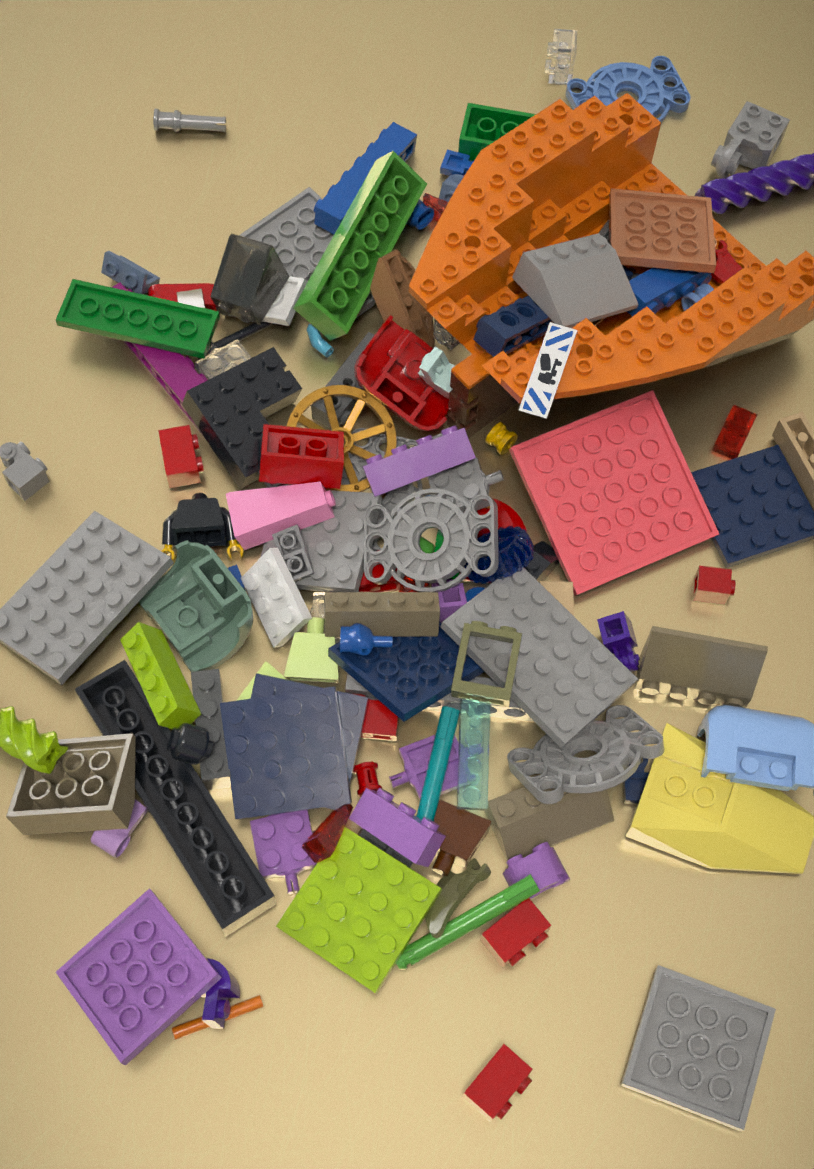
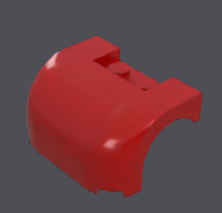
[354,315,452,431]

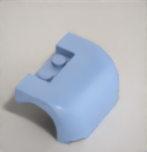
[697,705,814,796]

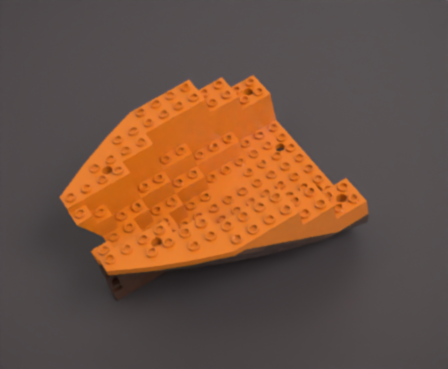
[409,93,814,438]

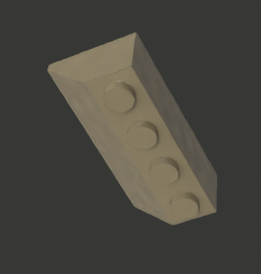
[324,592,440,637]
[485,787,614,861]

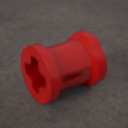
[353,761,383,798]

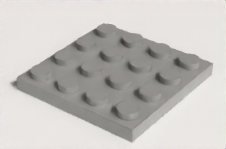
[261,490,382,592]
[621,965,776,1131]

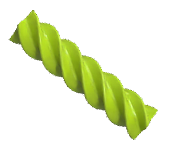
[0,706,68,774]

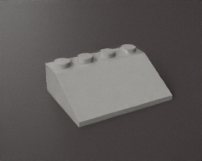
[512,233,639,328]

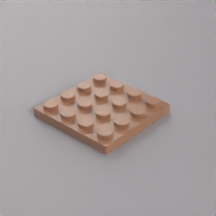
[609,188,716,273]

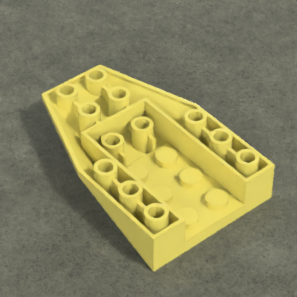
[626,723,814,874]

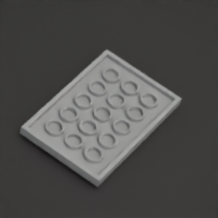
[235,187,376,319]
[0,511,174,685]
[441,563,638,749]

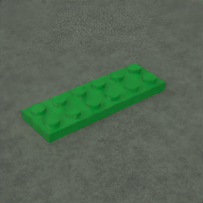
[56,279,220,359]

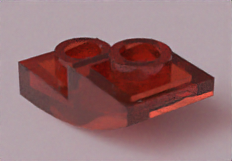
[712,405,758,459]

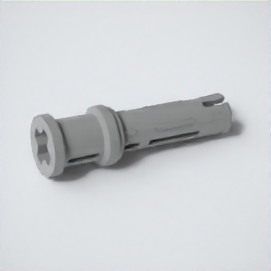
[153,109,226,132]

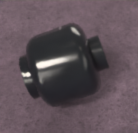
[167,723,213,765]

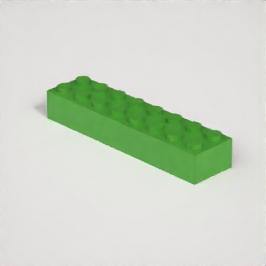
[293,151,427,340]

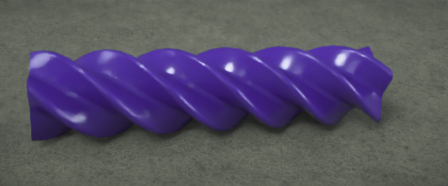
[695,153,814,214]

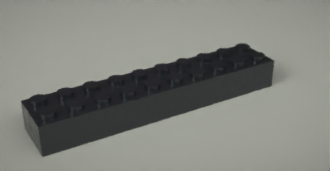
[75,660,277,937]

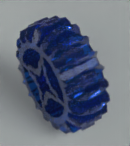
[464,526,535,584]

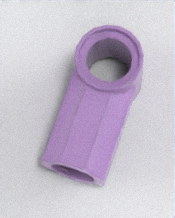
[91,799,148,858]

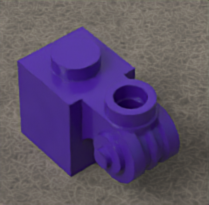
[597,611,640,672]

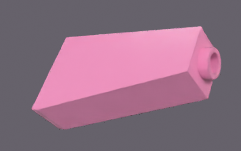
[226,482,336,550]

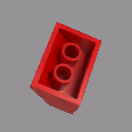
[259,424,344,489]

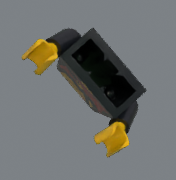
[161,493,243,565]

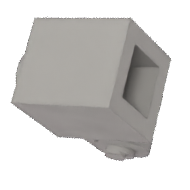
[0,441,49,501]

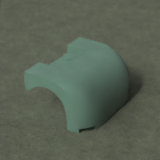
[138,540,253,672]

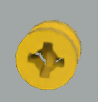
[485,422,518,455]

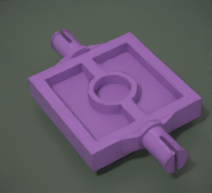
[389,734,484,801]
[250,809,318,894]

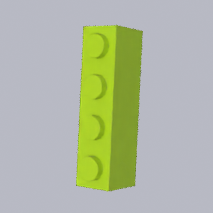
[120,622,201,729]

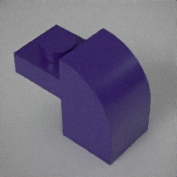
[201,958,240,1029]

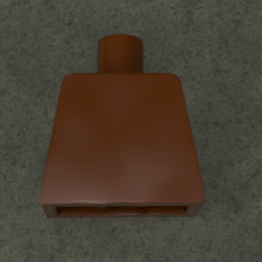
[432,799,491,876]

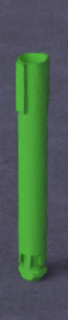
[396,874,540,970]

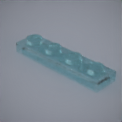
[457,698,490,811]

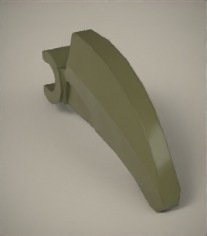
[425,858,491,938]

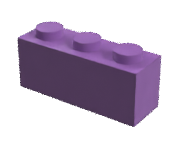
[349,788,446,867]

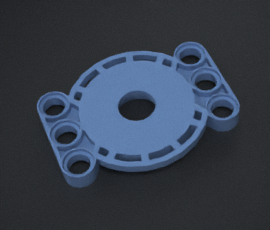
[566,56,691,123]

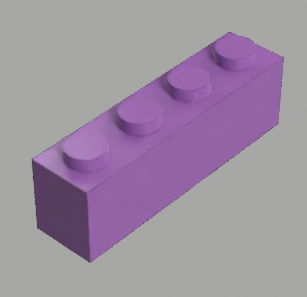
[362,425,476,497]

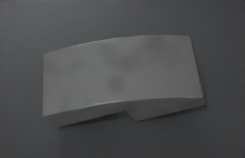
[272,525,314,582]

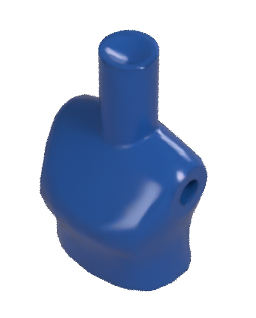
[406,199,434,230]
[340,623,393,656]

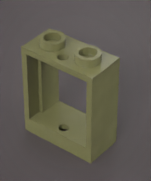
[451,621,522,707]

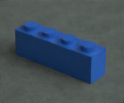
[626,268,712,317]

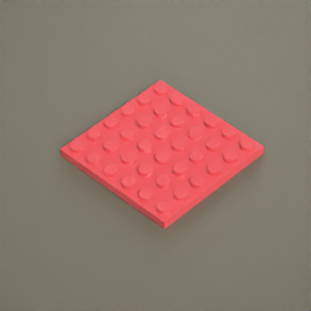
[509,390,719,596]

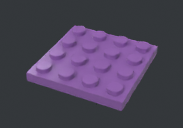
[56,888,222,1066]

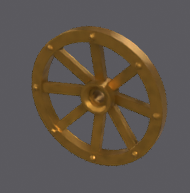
[287,385,396,492]

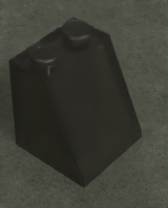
[210,233,290,324]

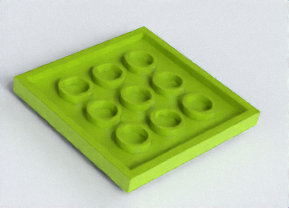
[276,825,442,994]

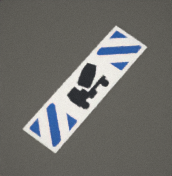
[519,322,577,419]

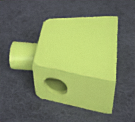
[284,617,340,683]

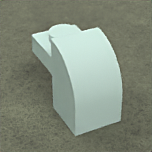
[418,346,454,399]

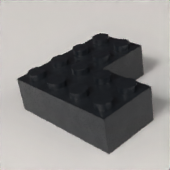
[182,347,302,489]

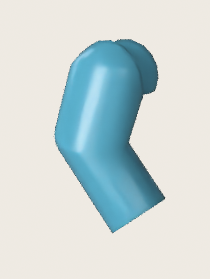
[307,324,334,358]

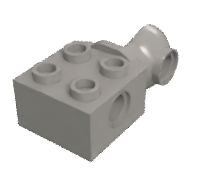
[711,101,790,179]

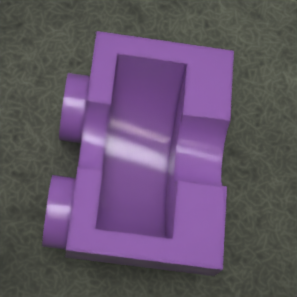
[503,842,570,904]

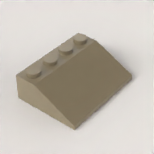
[635,626,768,708]
[6,733,135,835]

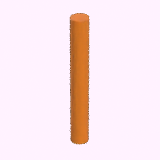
[172,995,264,1040]

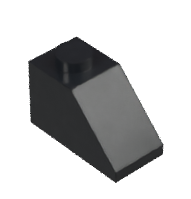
[512,541,559,583]

